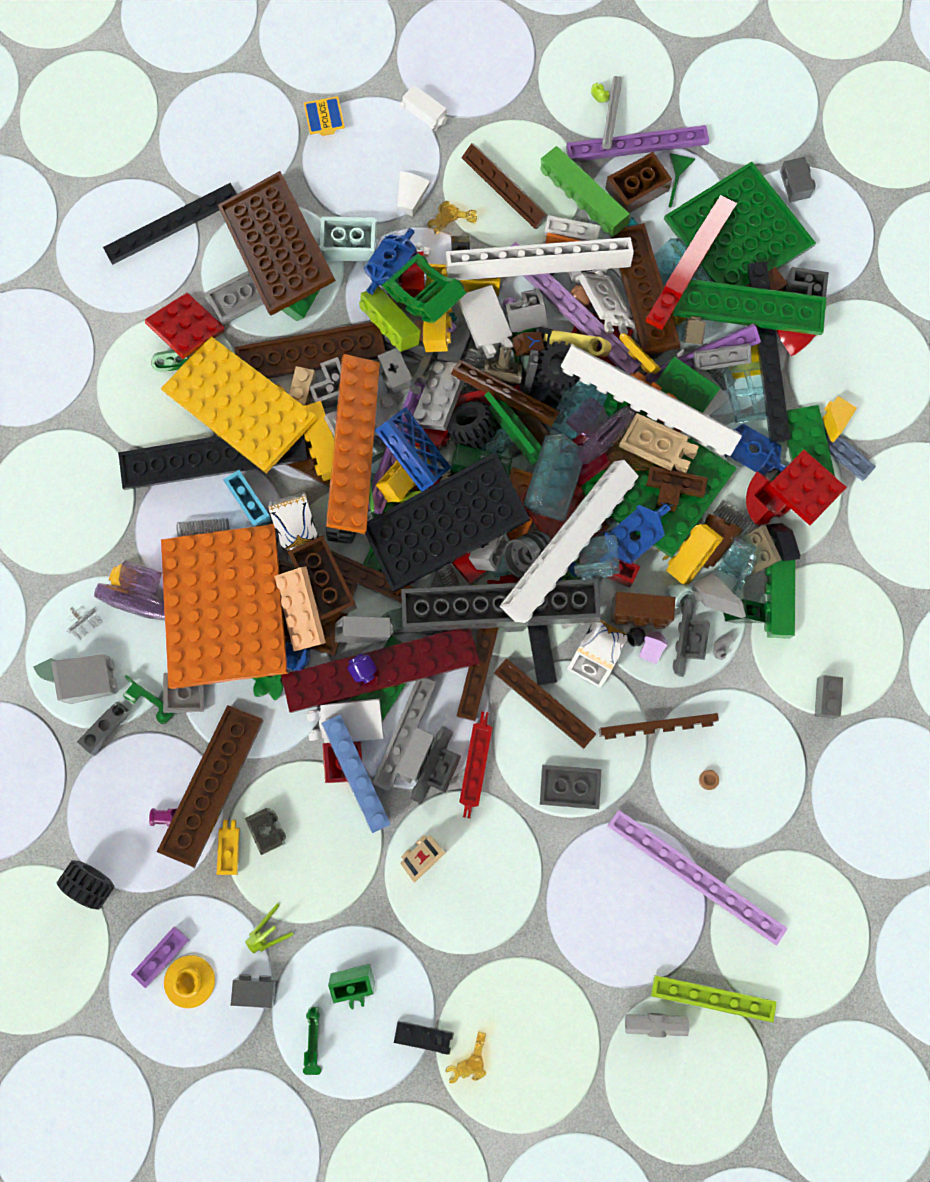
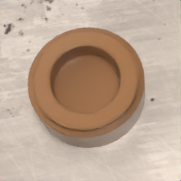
[698,770,719,790]

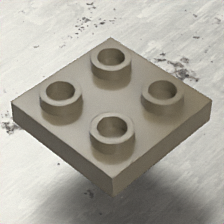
[484,347,522,384]
[734,525,781,576]

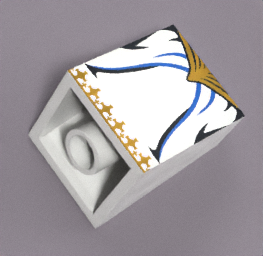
[268,491,319,551]
[567,620,630,688]

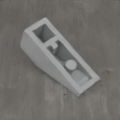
[693,573,746,618]

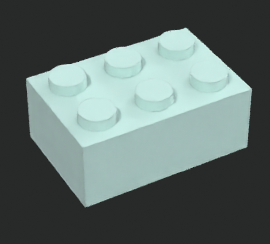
[319,217,377,262]

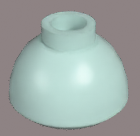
[667,583,693,609]

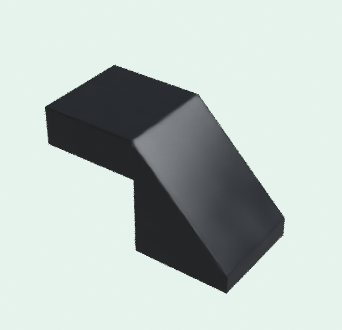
[766,523,801,561]

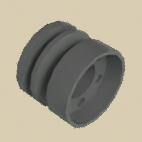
[504,530,551,578]

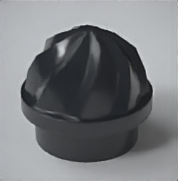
[627,628,646,647]

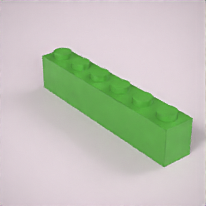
[540,146,630,237]

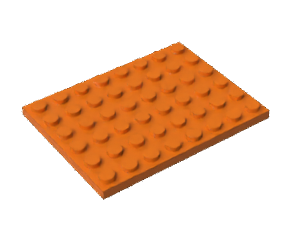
[161,524,288,689]

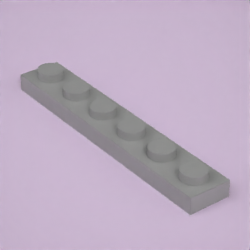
[372,678,437,792]

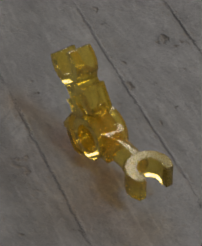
[427,201,477,234]
[445,1031,487,1084]

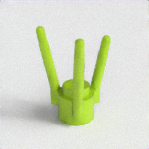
[245,903,294,954]

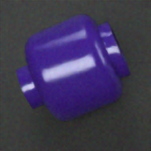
[347,653,377,684]

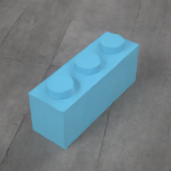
[223,470,273,527]

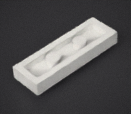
[544,215,601,241]

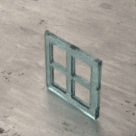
[721,362,767,423]

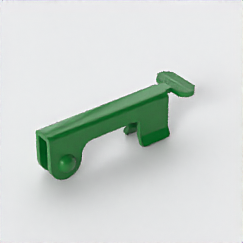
[123,675,175,724]
[303,1007,321,1075]

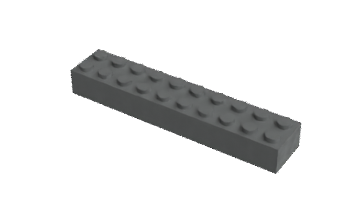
[401,579,601,632]

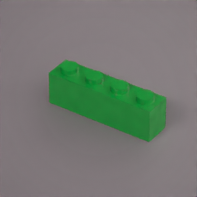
[764,560,795,639]

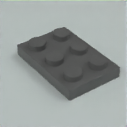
[539,765,602,810]

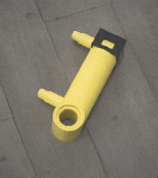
[539,327,611,357]

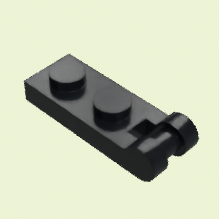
[393,1021,454,1055]

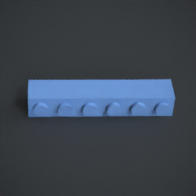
[321,714,391,833]

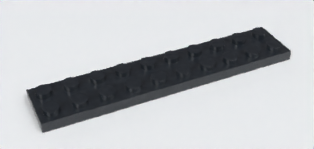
[118,433,309,490]

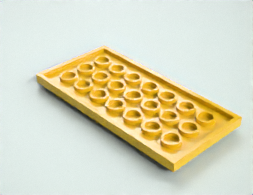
[160,337,317,474]

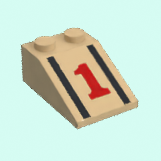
[400,835,446,883]

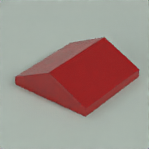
[322,741,362,783]

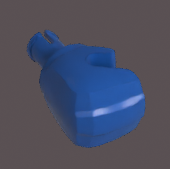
[285,641,311,671]

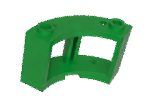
[382,253,466,323]

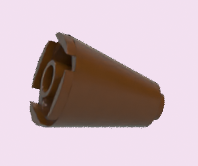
[703,514,742,569]

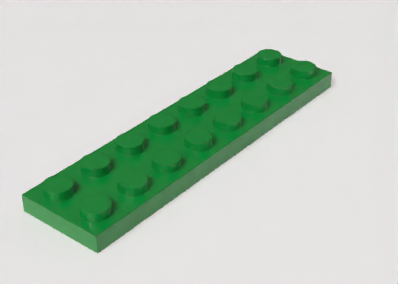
[673,280,827,335]

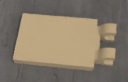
[619,413,699,473]

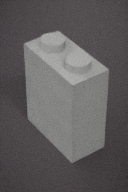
[335,616,393,643]
[396,728,435,784]

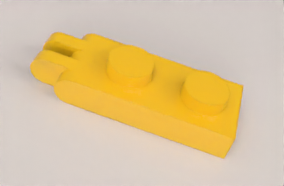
[619,333,661,374]
[216,820,240,875]

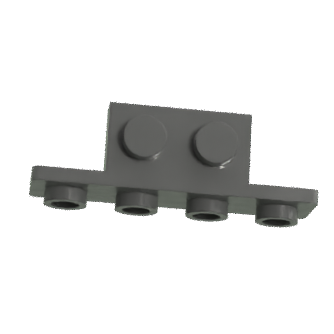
[673,598,710,677]
[410,726,461,804]

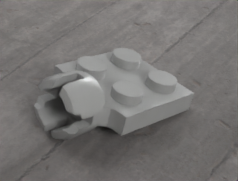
[163,673,204,713]

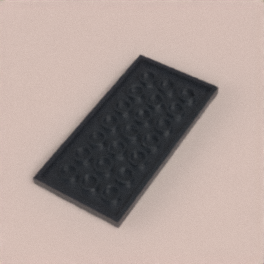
[365,452,531,593]

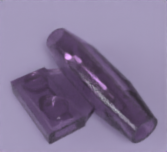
[565,396,636,464]
[94,561,165,621]

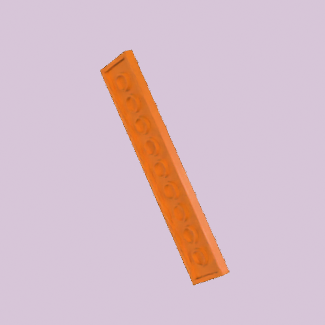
[326,354,380,534]

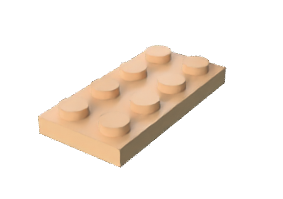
[275,567,326,651]

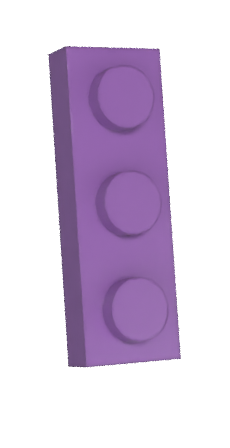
[131,926,189,988]

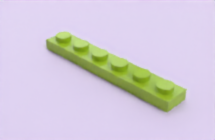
[650,975,777,1023]

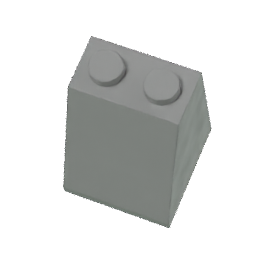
[51,654,118,704]

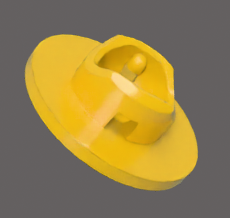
[164,955,215,1009]

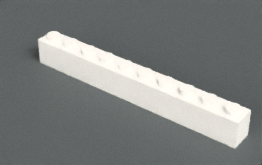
[446,237,634,280]
[561,344,742,456]
[500,460,638,623]

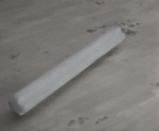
[602,76,622,150]

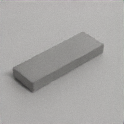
[693,343,751,371]

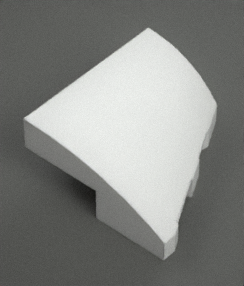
[397,171,430,217]

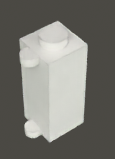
[400,85,447,131]

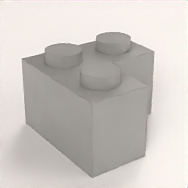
[506,288,548,332]
[309,357,341,409]

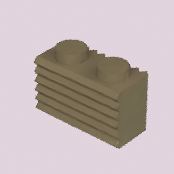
[680,316,706,345]

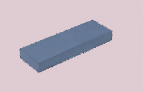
[826,435,876,481]

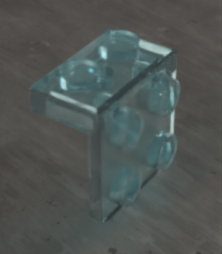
[574,535,620,579]
[718,537,757,594]

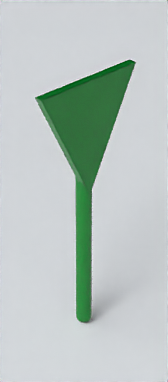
[668,153,695,208]

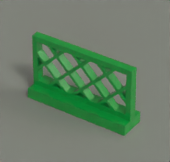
[484,391,548,466]

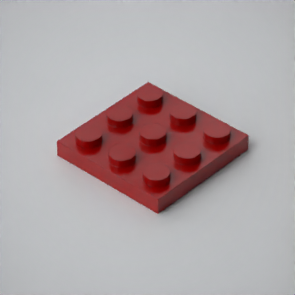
[145,293,225,359]
[767,450,847,526]

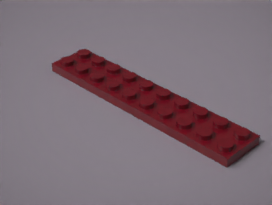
[281,629,480,713]

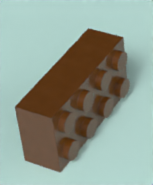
[288,535,357,625]

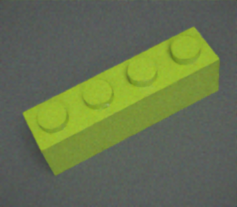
[359,286,420,352]

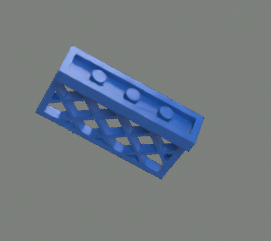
[375,407,451,492]

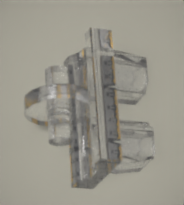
[66,605,103,640]

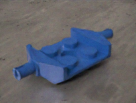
[364,228,417,295]
[724,424,787,476]
[599,503,671,566]

